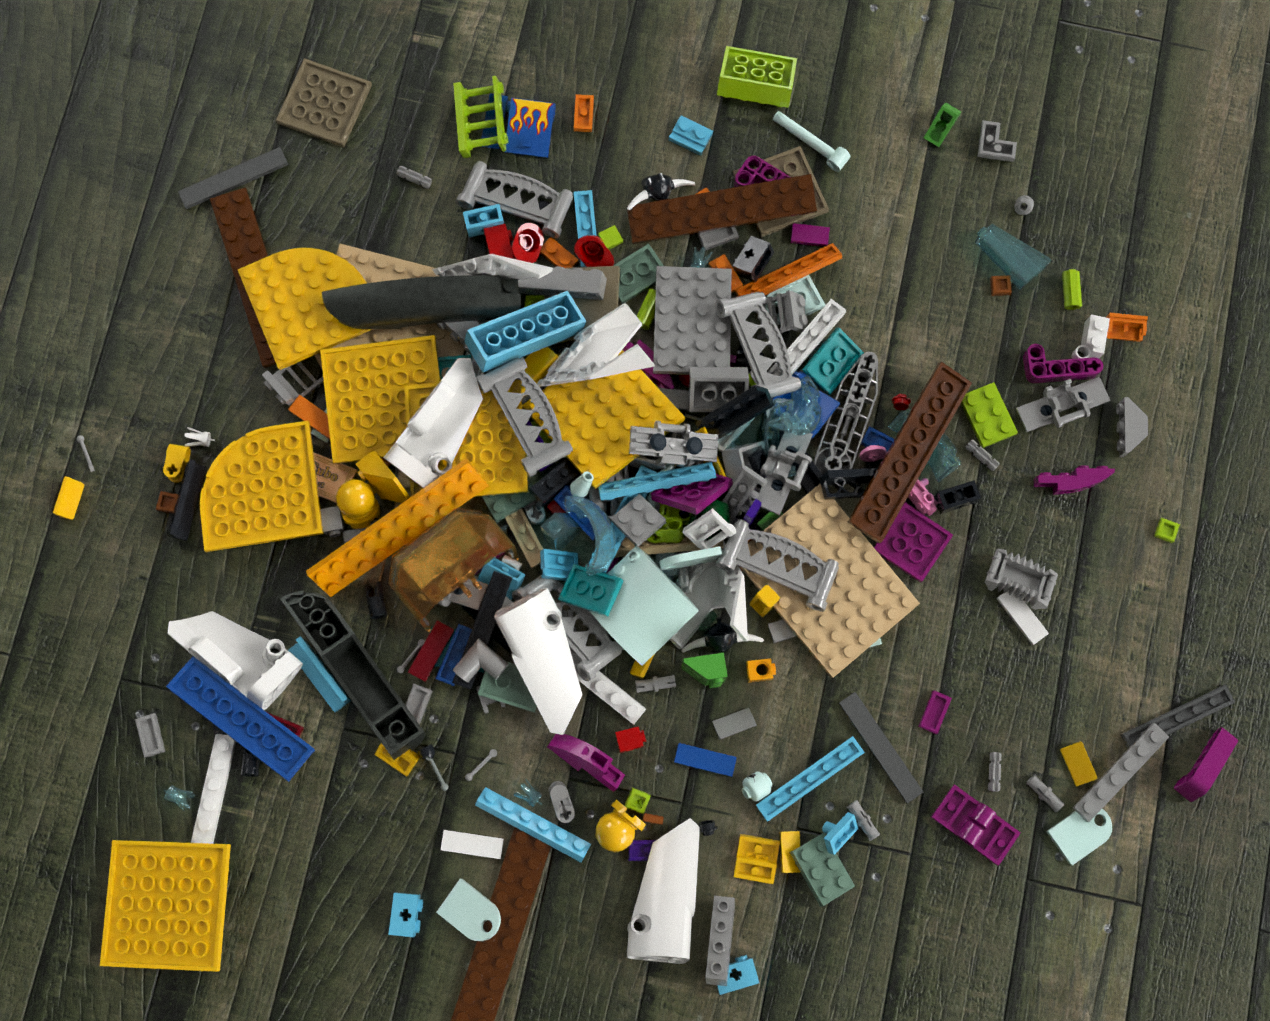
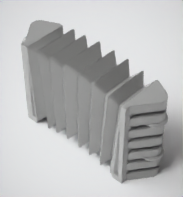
[985,549,1058,610]

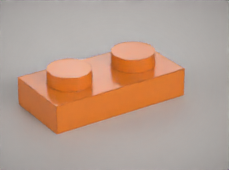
[574,94,594,132]
[540,237,579,268]
[708,254,743,293]

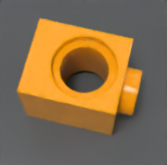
[746,659,776,683]

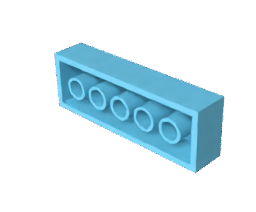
[464,291,586,373]

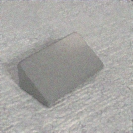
[712,708,757,740]

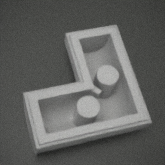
[977,120,1017,162]
[453,638,509,682]

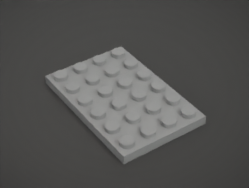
[653,266,732,375]

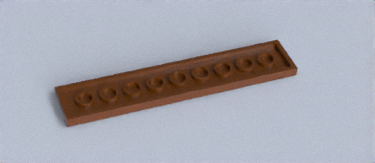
[627,174,817,244]
[210,187,276,368]
[848,362,972,543]
[451,827,551,1021]

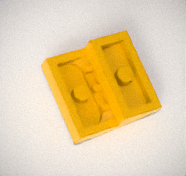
[733,834,780,884]

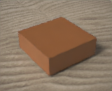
[990,275,1012,296]
[156,491,178,514]
[642,813,664,825]

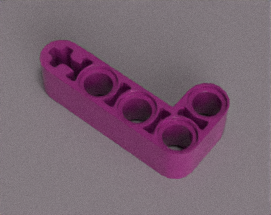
[734,156,790,187]
[1023,344,1103,383]
[1174,727,1238,802]

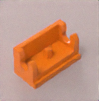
[1106,313,1148,342]

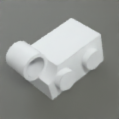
[1071,315,1110,359]

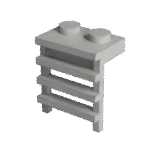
[757,290,808,340]
[262,362,324,407]

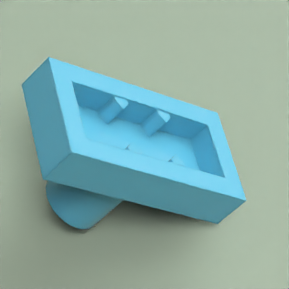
[822,812,858,855]

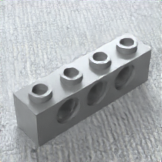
[705,896,735,986]

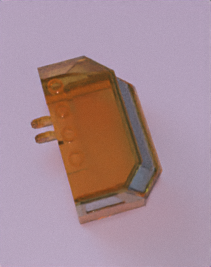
[388,508,519,633]

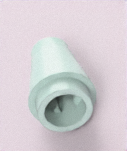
[570,471,594,498]

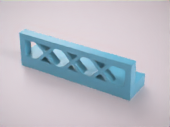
[288,636,351,713]

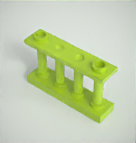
[453,76,508,158]

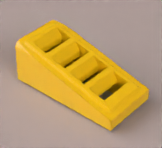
[749,585,780,617]

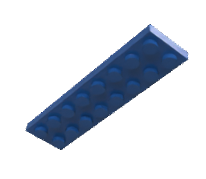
[166,656,315,782]

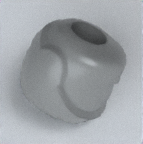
[1014,195,1034,215]

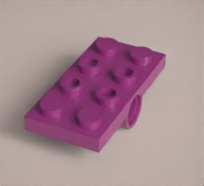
[931,784,1021,866]

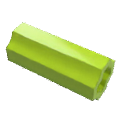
[1062,269,1082,310]
[637,289,656,330]

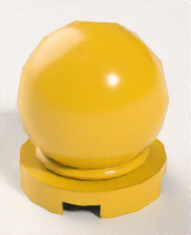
[336,479,381,529]
[595,800,646,852]

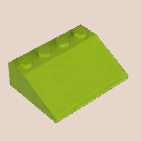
[717,46,797,108]

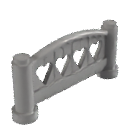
[456,161,573,238]
[715,292,801,398]
[475,357,573,477]
[715,519,839,612]
[512,576,624,682]

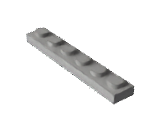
[1073,723,1169,822]

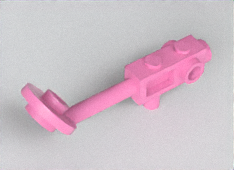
[860,445,938,516]

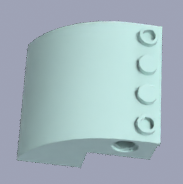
[590,546,699,665]

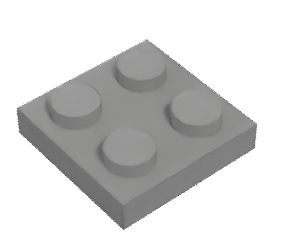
[610,494,666,547]

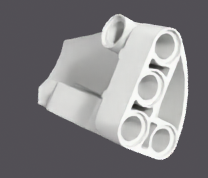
[383,358,483,488]
[494,587,582,735]
[168,611,303,710]
[627,818,700,964]

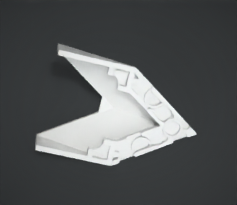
[432,254,553,325]
[537,303,655,387]
[670,540,748,649]

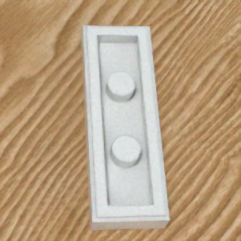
[996,591,1049,645]
[441,830,504,859]

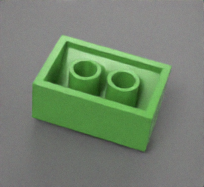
[681,653,728,688]

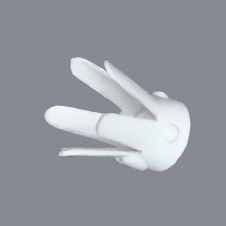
[185,427,215,447]

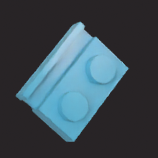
[669,116,713,156]
[540,549,578,581]

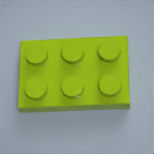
[961,382,1018,448]

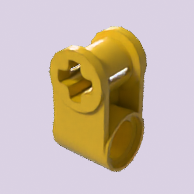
[163,444,191,483]

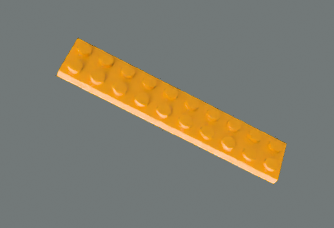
[306,458,489,597]

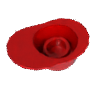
[512,223,544,263]
[574,235,614,267]

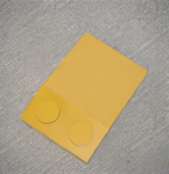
[356,450,410,503]

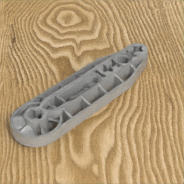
[814,352,878,486]

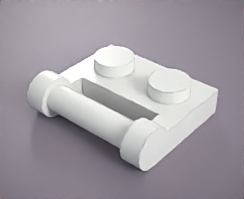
[683,508,736,550]

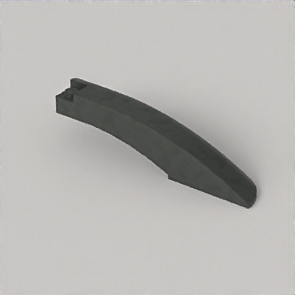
[322,275,521,329]
[280,591,425,760]

